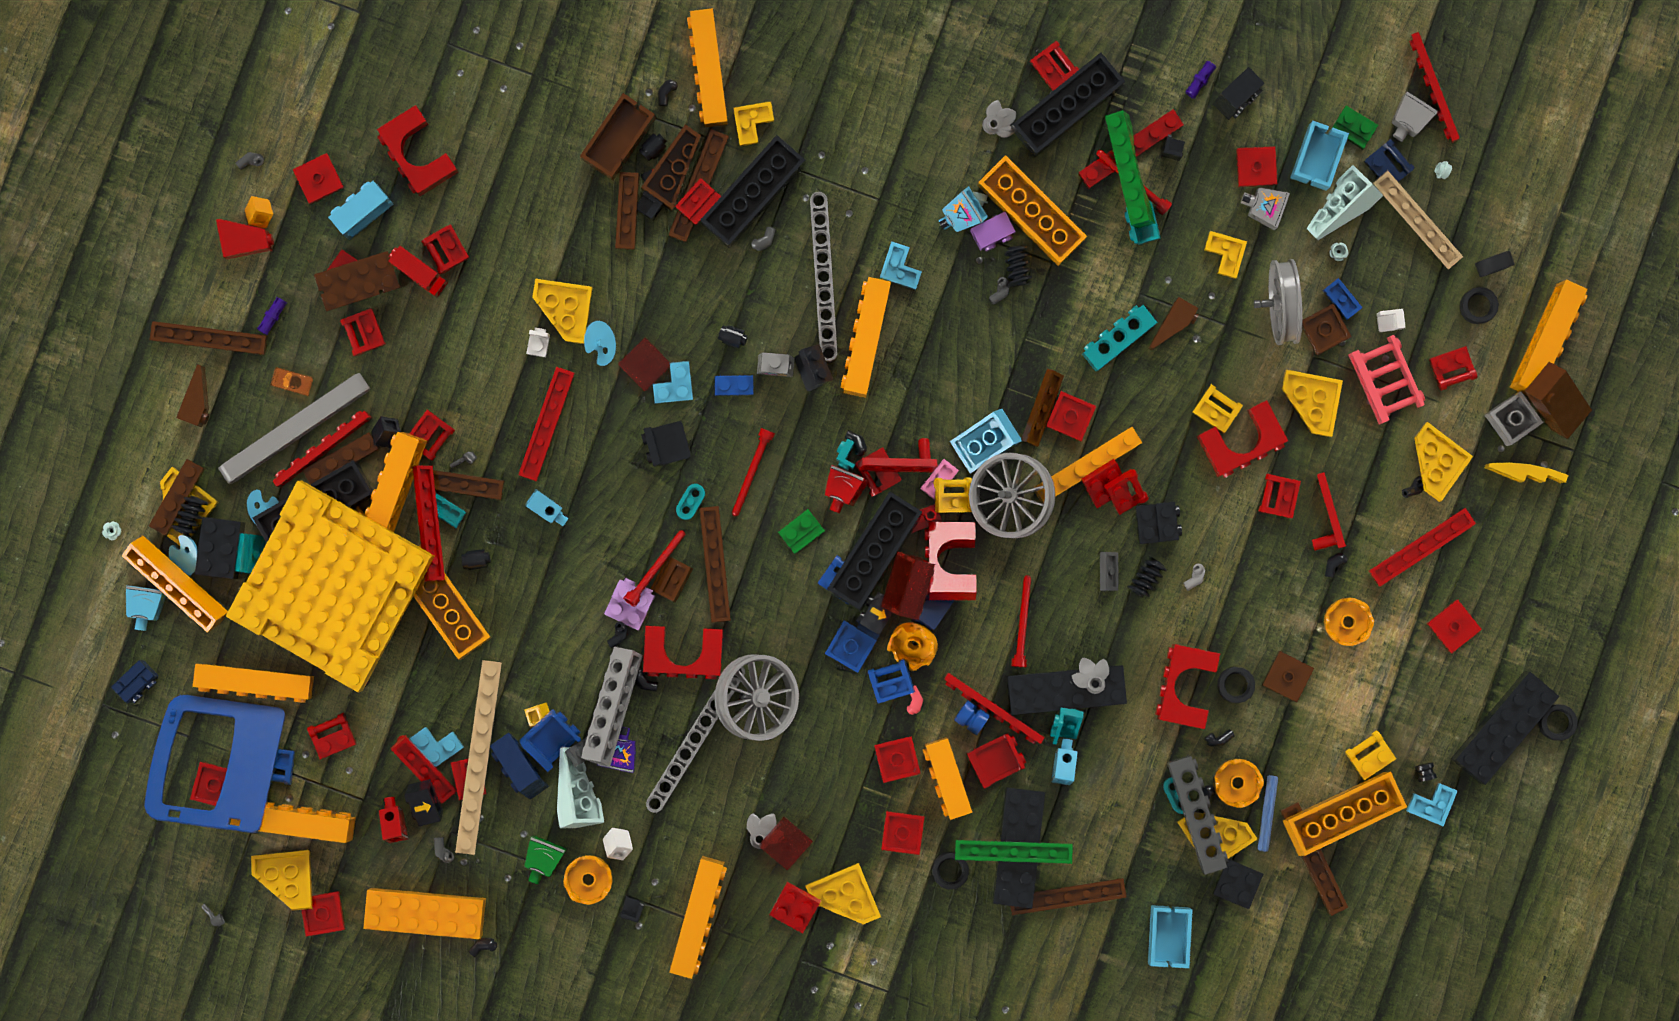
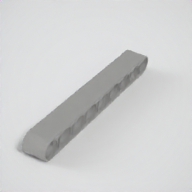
[810,192,837,363]
[218,373,370,485]
[646,666,745,813]

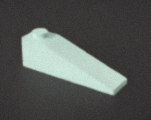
[1307,165,1383,240]
[557,747,604,828]

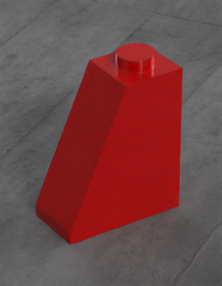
[216,219,274,260]

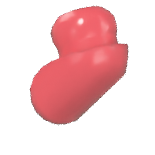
[907,685,923,715]

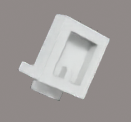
[526,328,550,358]

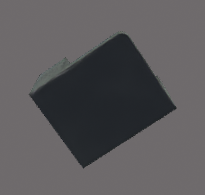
[1161,134,1185,161]
[638,190,664,221]
[371,416,401,448]
[620,896,645,923]

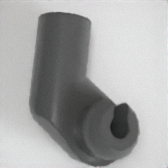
[751,227,776,251]
[989,277,1010,305]
[434,837,454,863]

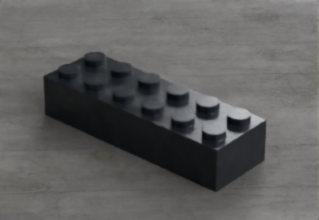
[1011,52,1125,157]
[700,135,806,249]
[252,460,373,543]
[827,491,923,612]
[1007,665,1127,715]
[1451,671,1560,785]
[992,787,1045,908]

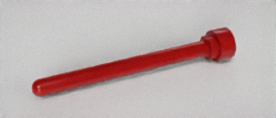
[1096,150,1172,216]
[732,428,775,516]
[623,530,685,607]
[1011,575,1031,668]

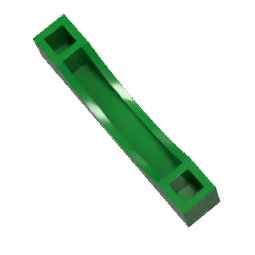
[1105,110,1155,229]

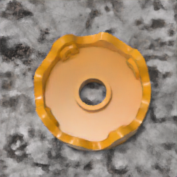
[1324,598,1374,646]
[887,622,938,671]
[1213,759,1264,808]
[563,855,613,905]

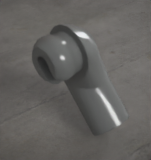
[235,152,264,170]

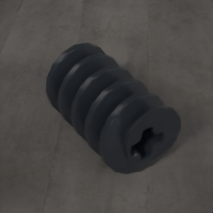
[1004,245,1032,287]
[171,494,209,537]
[1127,555,1167,598]

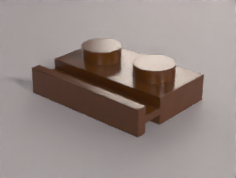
[650,556,693,603]

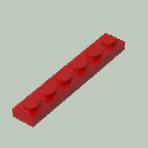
[1409,32,1460,143]
[1078,109,1184,189]
[518,367,575,482]
[273,411,372,488]
[412,465,445,582]
[1368,508,1476,587]
[944,673,1045,745]

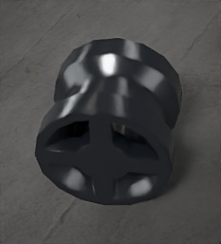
[1414,762,1437,782]

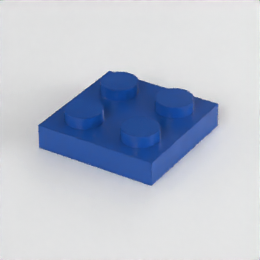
[825,621,877,673]

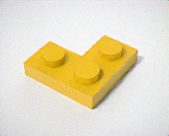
[733,102,774,146]
[1204,231,1247,279]

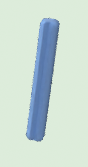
[1258,775,1278,852]

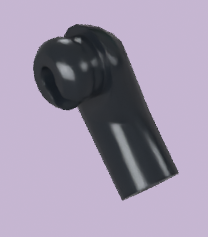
[1205,729,1235,747]

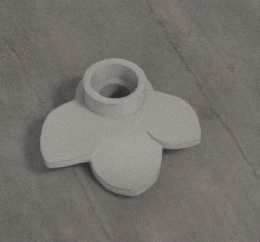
[982,100,1016,138]
[1072,658,1109,694]
[747,813,784,849]

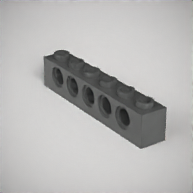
[1167,755,1229,875]

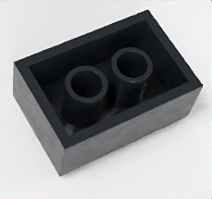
[1213,67,1265,120]
[195,517,246,579]

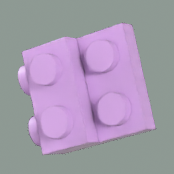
[604,578,655,631]

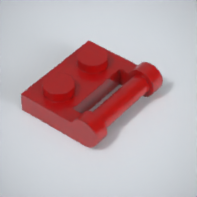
[1030,41,1079,91]
[421,224,470,275]
[340,308,386,357]
[1429,346,1478,391]
[409,410,455,461]
[854,447,902,497]
[1104,469,1149,515]
[1258,474,1301,519]
[307,713,357,759]

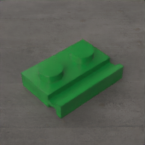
[1331,106,1378,150]
[778,509,825,554]

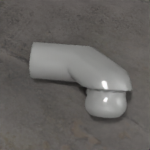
[1183,563,1205,591]

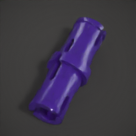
[1185,61,1217,99]
[257,297,287,335]

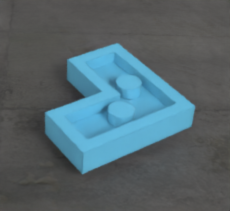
[879,241,922,290]
[653,361,693,403]
[410,727,464,767]
[1406,783,1457,826]

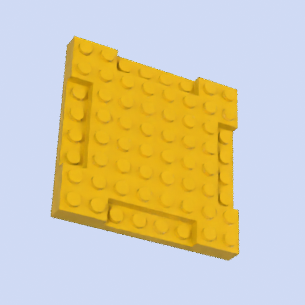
[226,481,435,692]

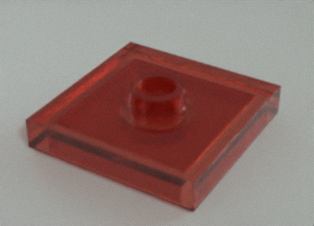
[618,338,670,391]
[759,817,813,870]

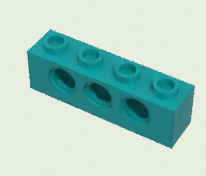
[1082,305,1158,372]

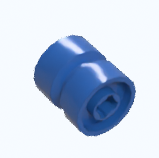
[954,700,990,736]

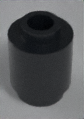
[639,133,667,161]
[718,325,748,349]
[461,549,491,570]

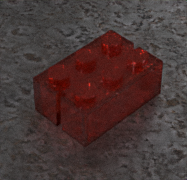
[881,551,935,620]

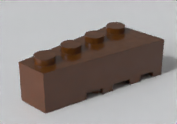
[641,124,701,211]

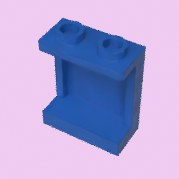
[519,709,581,772]

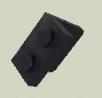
[794,344,833,391]
[641,421,691,467]

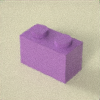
[970,212,1016,252]

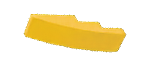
[1484,463,1569,483]

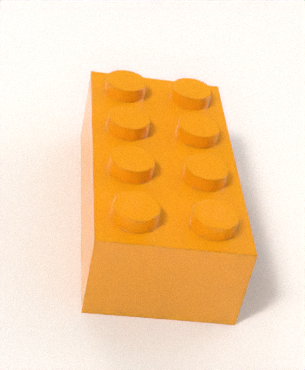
[922,737,972,820]

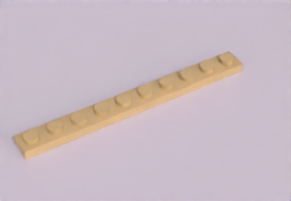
[455,660,502,855]

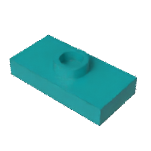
[436,493,467,529]

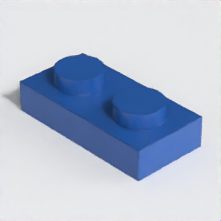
[1322,278,1362,320]
[715,375,753,396]

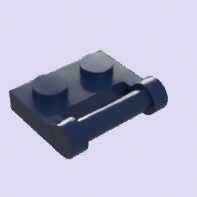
[1364,139,1415,182]

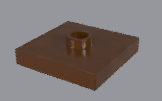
[1302,303,1352,355]
[1262,651,1314,703]

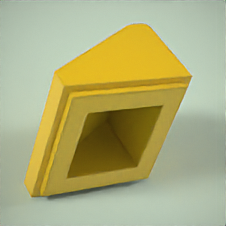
[524,703,550,728]

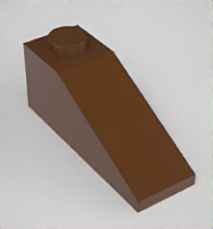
[1148,297,1199,350]
[176,364,209,427]

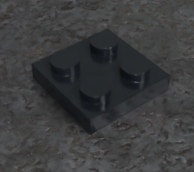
[1213,859,1264,909]

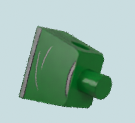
[524,835,567,884]

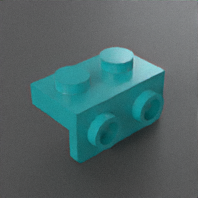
[1125,201,1161,245]
[836,438,855,471]
[1050,708,1084,745]

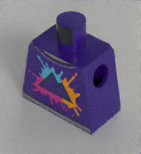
[597,727,636,773]

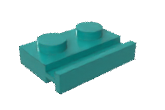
[235,533,266,573]

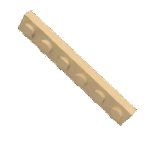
[1373,170,1463,269]

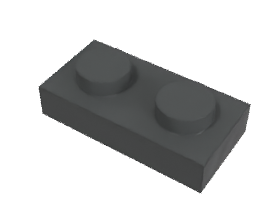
[1100,552,1118,591]

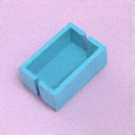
[1290,121,1349,191]
[328,181,394,240]
[1148,905,1192,968]

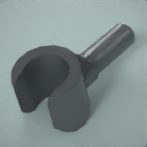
[450,451,477,468]
[202,904,225,927]

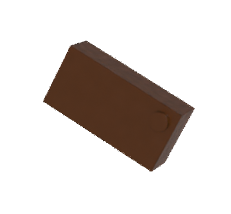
[1525,362,1592,439]

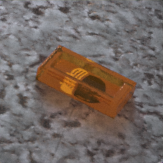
[271,367,314,396]

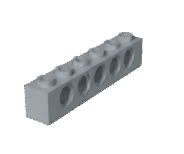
[581,647,643,766]

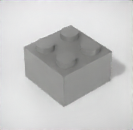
[1485,391,1543,446]

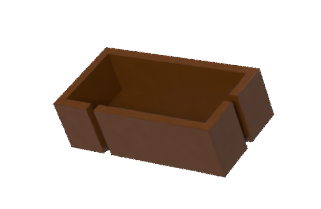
[580,93,656,181]
[314,251,400,312]

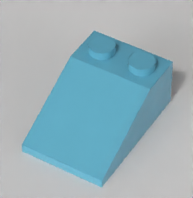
[950,409,1022,474]

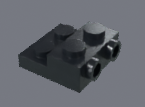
[1135,502,1182,544]

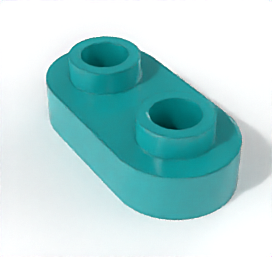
[676,484,705,520]
[1163,777,1191,814]

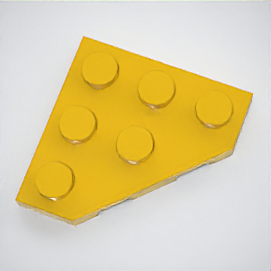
[533,279,593,344]
[1282,370,1343,437]
[1414,422,1473,502]
[160,467,219,546]
[1177,812,1257,859]
[251,850,312,911]
[805,863,881,924]

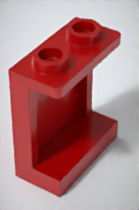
[966,733,1027,789]

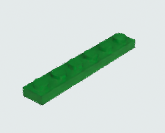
[955,840,1073,864]

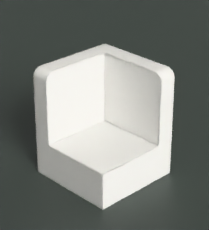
[1377,309,1406,332]
[603,828,633,860]

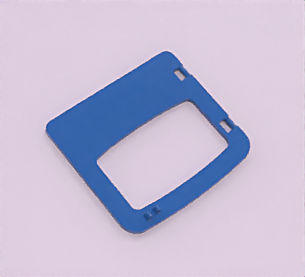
[144,695,285,833]

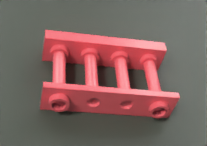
[1349,335,1425,424]

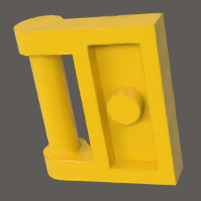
[1192,384,1243,433]
[933,477,972,513]
[1345,730,1396,780]

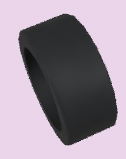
[1475,251,1515,277]
[1460,287,1499,325]
[1217,667,1255,703]
[1538,704,1578,741]
[932,852,969,889]

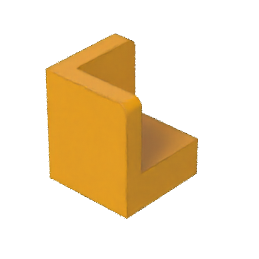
[245,196,273,228]

